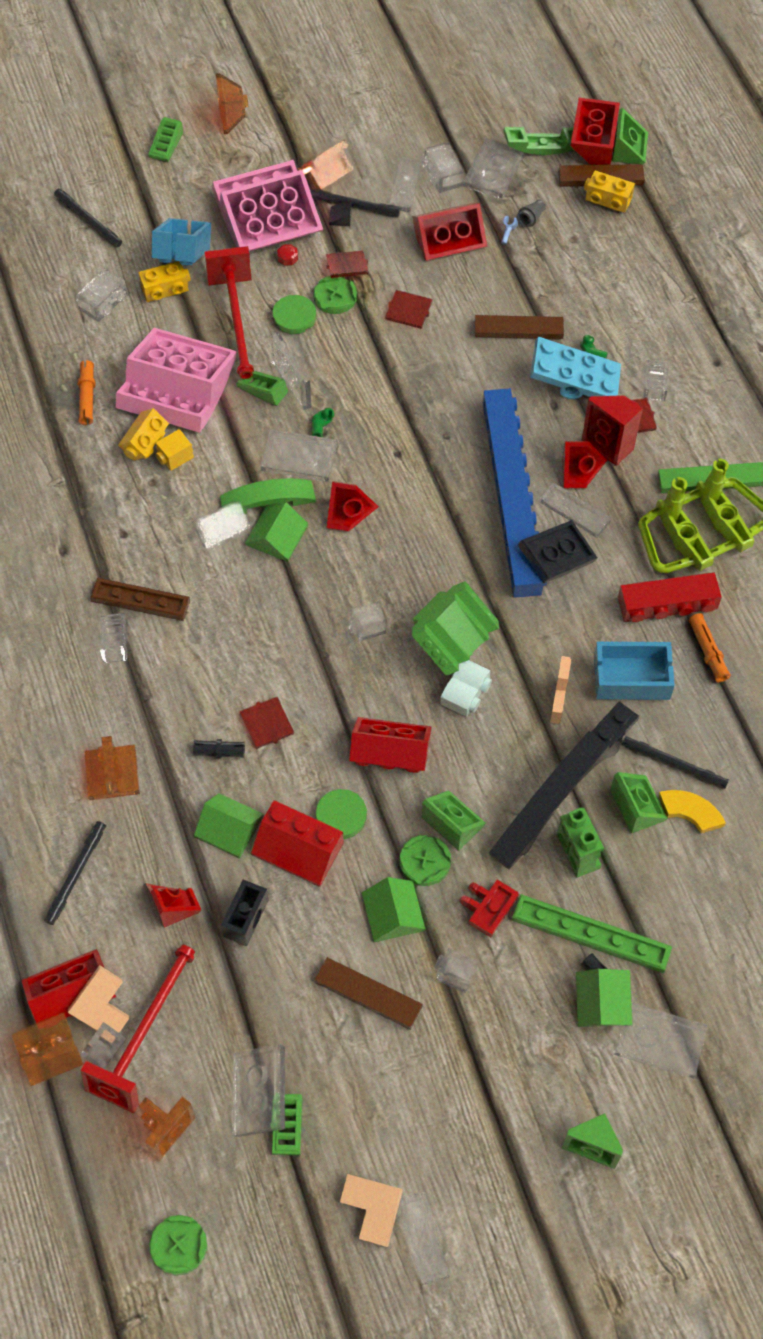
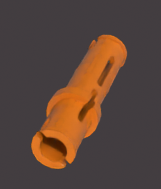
[77,360,96,425]
[688,613,731,683]

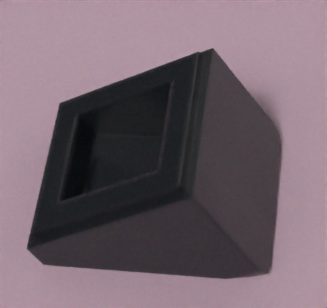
[329,200,352,226]

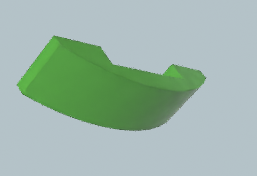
[503,127,574,155]
[220,478,316,518]

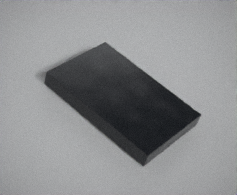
[518,520,598,583]

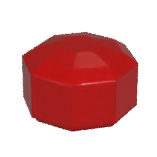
[277,244,298,266]

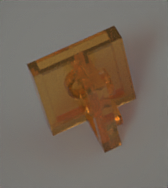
[297,139,353,190]
[85,736,140,801]
[11,1012,84,1086]
[138,1097,196,1162]

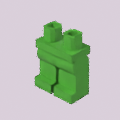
[556,807,604,878]

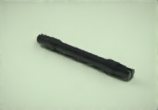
[54,188,122,248]
[310,188,401,217]
[622,736,729,789]
[44,821,106,925]

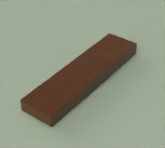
[559,164,645,186]
[475,315,564,339]
[90,577,190,621]
[315,957,423,1030]

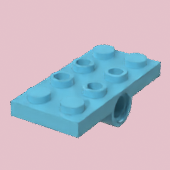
[530,337,621,399]

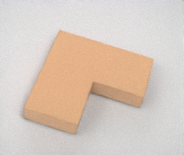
[550,656,571,724]
[68,965,129,1041]
[340,1174,403,1247]

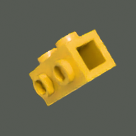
[584,171,635,213]
[138,261,191,302]
[118,408,169,461]

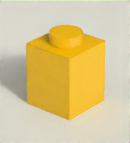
[156,429,194,471]

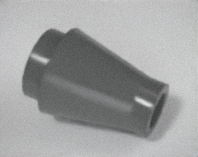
[517,199,546,227]

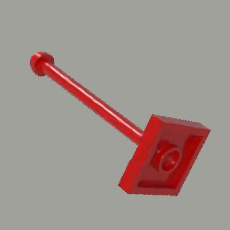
[204,246,254,379]
[80,945,195,1114]

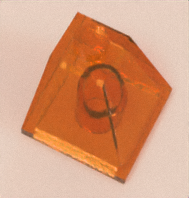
[215,73,249,134]

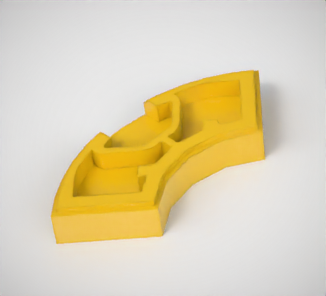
[658,790,726,833]

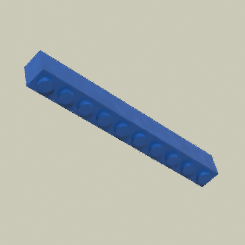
[483,388,547,598]

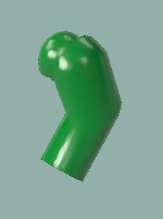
[580,335,608,359]
[312,408,335,439]

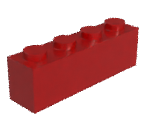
[618,572,722,622]

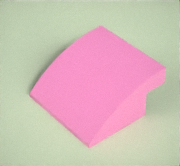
[212,160,323,251]
[116,328,237,433]

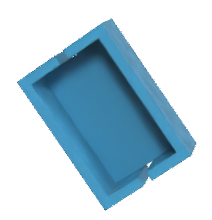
[152,218,211,265]
[594,642,675,700]

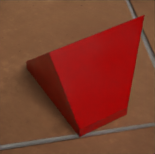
[562,441,608,488]
[326,481,379,531]
[145,883,202,928]

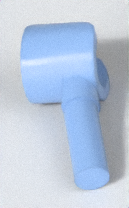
[501,216,518,245]

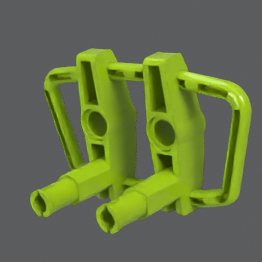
[638,458,763,573]

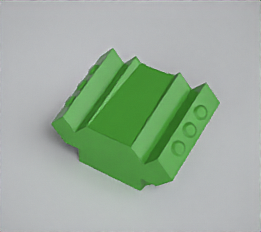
[412,581,499,675]

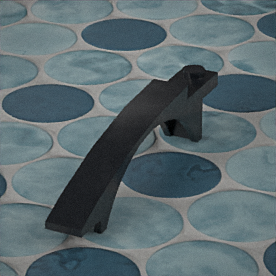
[489,701,639,870]

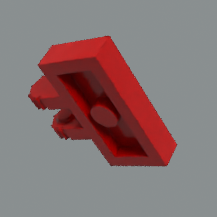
[459,879,519,938]

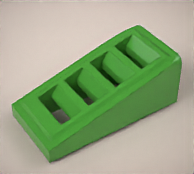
[149,117,183,162]
[236,371,288,405]
[272,1094,303,1155]

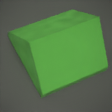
[613,107,648,164]
[245,502,308,562]
[610,772,668,833]
[421,791,486,851]
[194,793,264,858]
[362,877,425,942]
[576,969,633,1027]
[562,1113,623,1169]

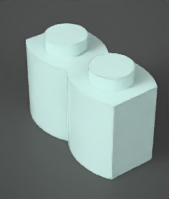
[440,660,492,717]

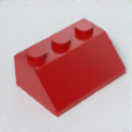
[571,97,620,165]
[412,203,488,260]
[581,395,643,466]
[349,717,432,773]
[251,800,344,887]
[21,949,116,1029]

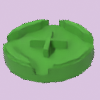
[314,275,357,314]
[273,295,316,334]
[316,789,367,839]
[400,835,451,886]
[149,1215,208,1276]

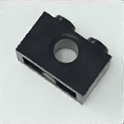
[221,879,269,946]

